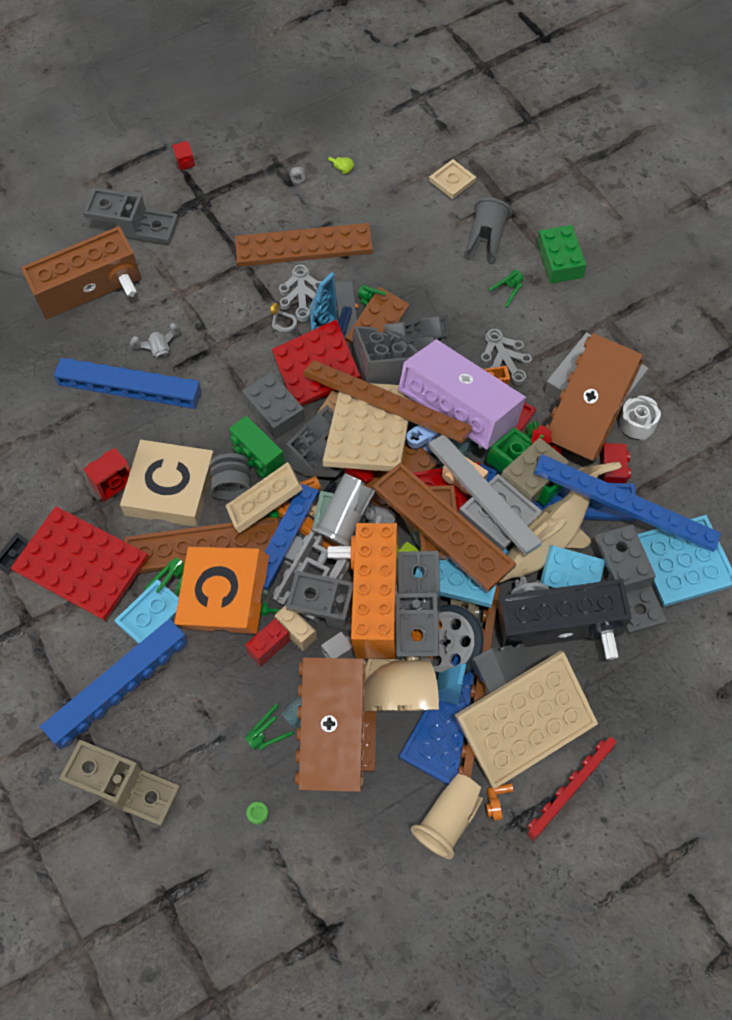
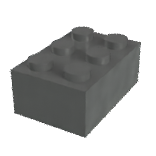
[242,372,305,439]

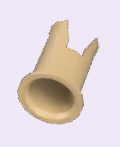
[411,774,483,859]

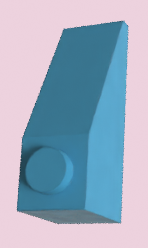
[437,664,466,705]

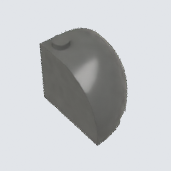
[353,326,418,385]

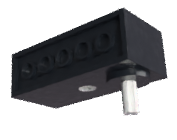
[496,579,632,660]

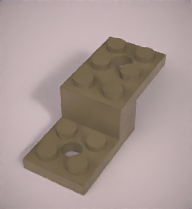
[501,438,569,504]
[59,740,181,827]

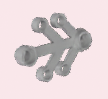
[279,265,321,323]
[480,329,532,386]

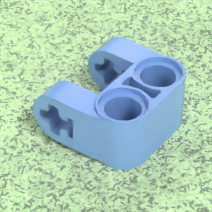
[407,425,442,454]

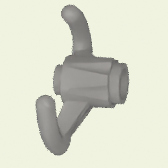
[130,323,181,359]
[363,493,395,523]

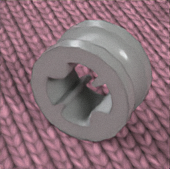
[290,167,305,183]

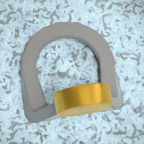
[270,303,297,333]

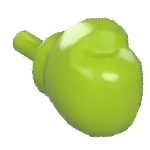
[328,157,354,174]

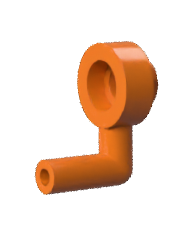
[486,783,513,821]

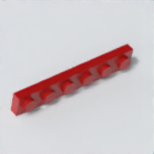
[527,736,617,842]

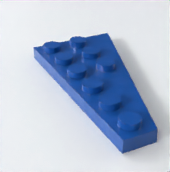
[399,654,475,785]

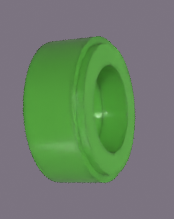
[246,802,269,825]

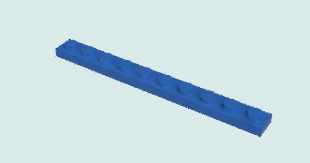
[534,454,721,552]

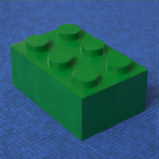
[537,225,586,284]
[229,416,285,480]

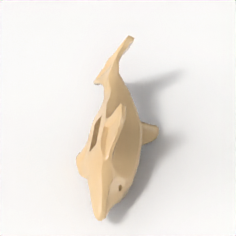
[499,462,622,583]

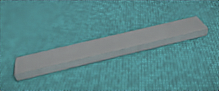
[428,435,542,556]

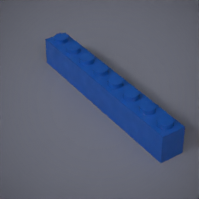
[54,358,202,409]
[40,618,188,750]

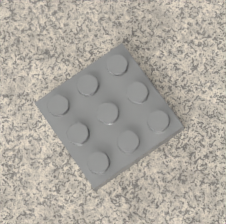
[458,474,542,551]

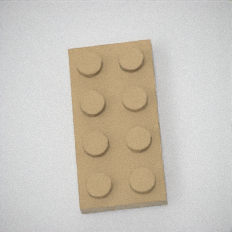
[225,462,303,533]

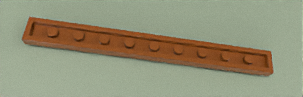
[304,360,473,443]
[458,586,500,779]

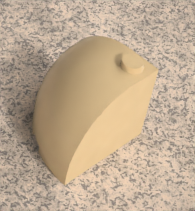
[365,656,439,711]

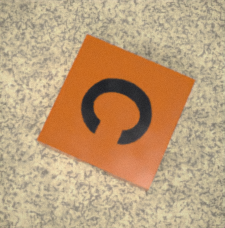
[174,547,269,634]

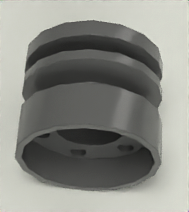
[210,453,251,501]

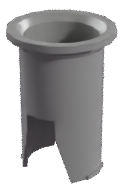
[311,474,375,547]

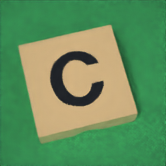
[120,440,215,527]

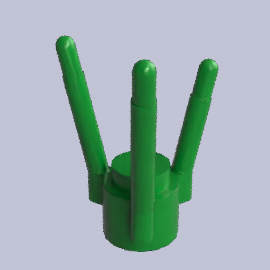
[488,270,524,308]
[358,284,386,306]
[144,557,185,597]
[244,704,293,750]

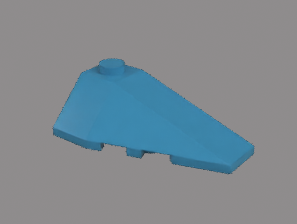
[309,272,338,331]

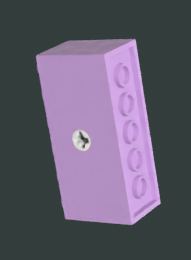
[398,339,526,450]

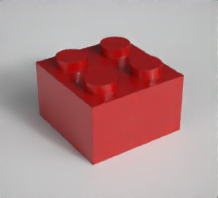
[83,448,131,502]

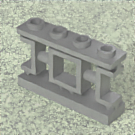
[273,531,351,624]

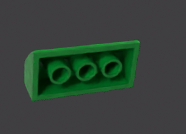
[486,427,563,506]

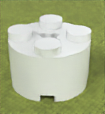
[619,396,661,440]

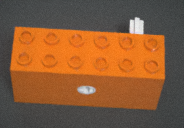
[328,523,399,659]

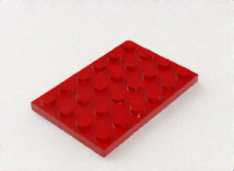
[10,506,149,621]

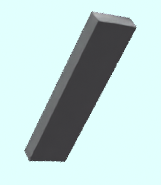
[335,281,357,347]

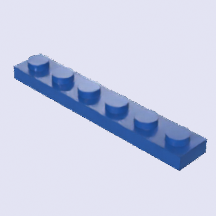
[263,483,319,590]

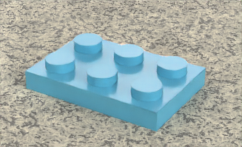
[540,545,605,588]
[114,579,179,644]

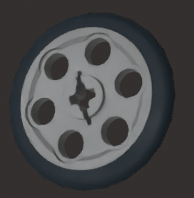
[419,604,484,680]

